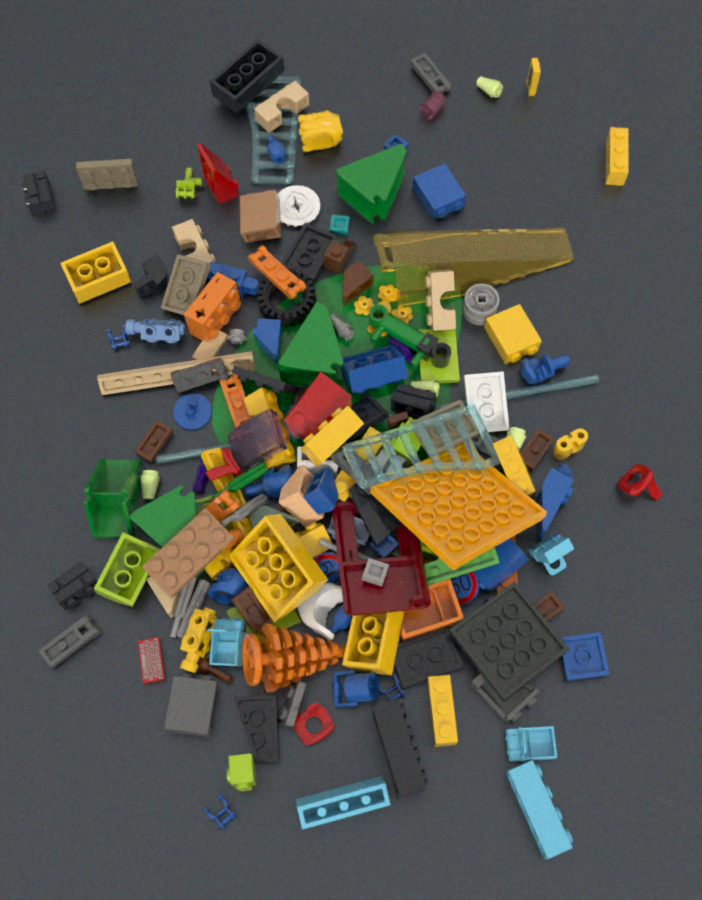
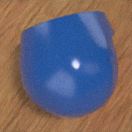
[208,568,249,605]

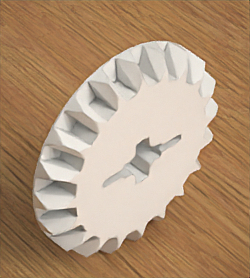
[277,185,320,228]

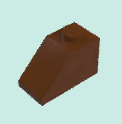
[324,237,357,274]
[343,260,374,306]

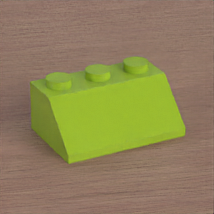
[94,533,161,607]

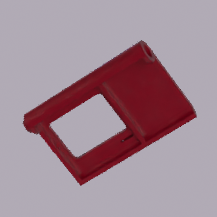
[332,501,431,616]

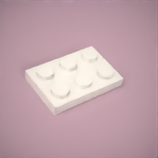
[464,372,509,433]

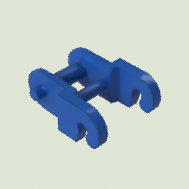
[107,324,129,350]
[380,672,405,702]
[203,794,236,829]

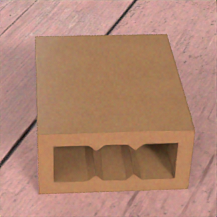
[240,190,281,243]

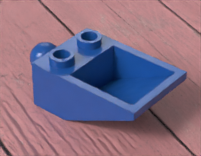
[536,464,574,542]

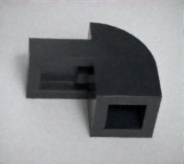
[133,254,169,298]

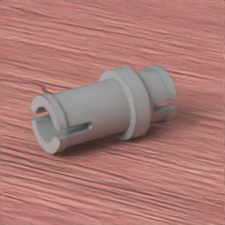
[330,313,355,341]

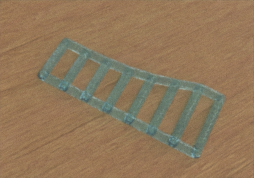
[246,76,301,184]
[342,404,501,489]

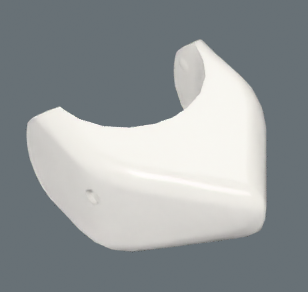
[297,582,343,641]

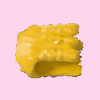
[298,110,343,152]

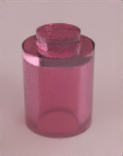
[420,91,446,119]

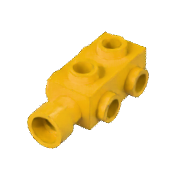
[180,607,219,674]

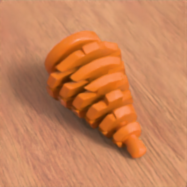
[242,624,346,693]

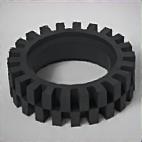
[257,268,317,327]

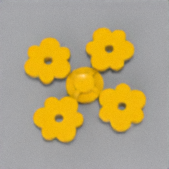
[354,285,413,336]

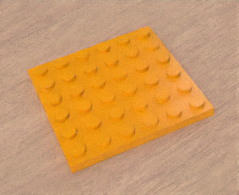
[370,443,547,570]

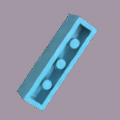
[506,760,573,860]
[295,776,390,830]

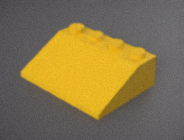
[229,514,328,623]

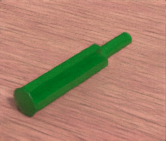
[212,461,268,499]

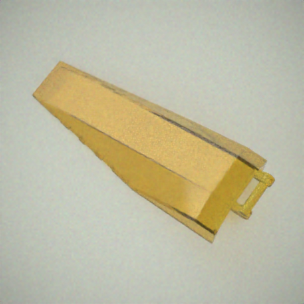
[373,228,575,306]

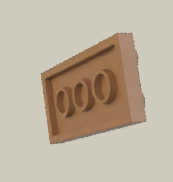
[142,508,235,598]

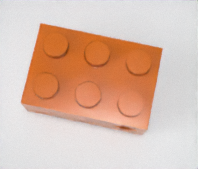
[184,272,241,342]
[400,579,464,642]

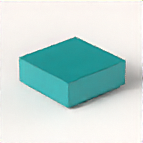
[329,215,350,235]

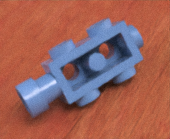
[126,318,185,343]

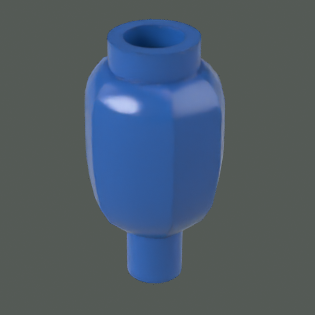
[267,136,286,164]
[328,605,353,634]

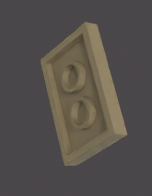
[76,159,138,190]
[161,254,211,315]
[410,399,481,458]

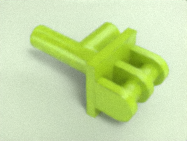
[176,167,202,199]

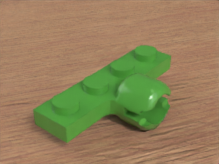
[425,547,500,585]

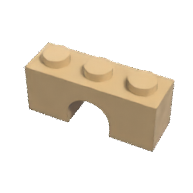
[254,81,309,133]
[172,219,216,263]
[424,269,456,331]

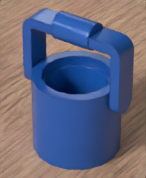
[332,670,380,707]

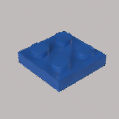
[560,632,610,681]

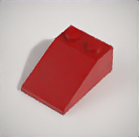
[197,143,239,204]
[284,372,352,437]

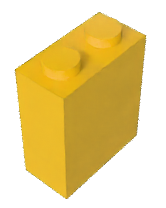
[484,304,542,364]

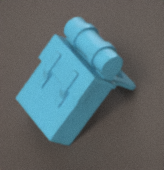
[528,534,574,575]
[207,618,246,666]
[505,726,557,763]

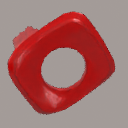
[205,447,242,481]
[617,464,663,501]
[294,702,335,745]

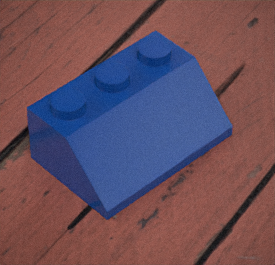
[340,345,408,393]

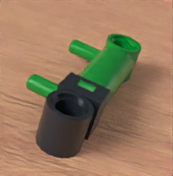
[369,304,451,368]

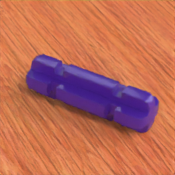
[389,337,415,367]
[192,457,208,493]

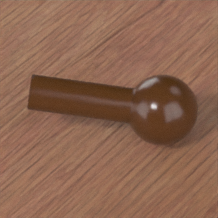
[197,657,233,683]

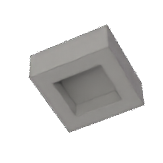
[362,558,389,587]

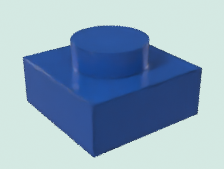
[383,134,409,150]
[369,535,399,558]

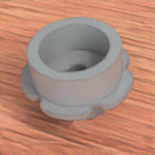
[228,329,246,345]

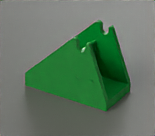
[336,143,407,224]
[278,302,344,386]
[83,458,143,539]
[129,485,205,578]

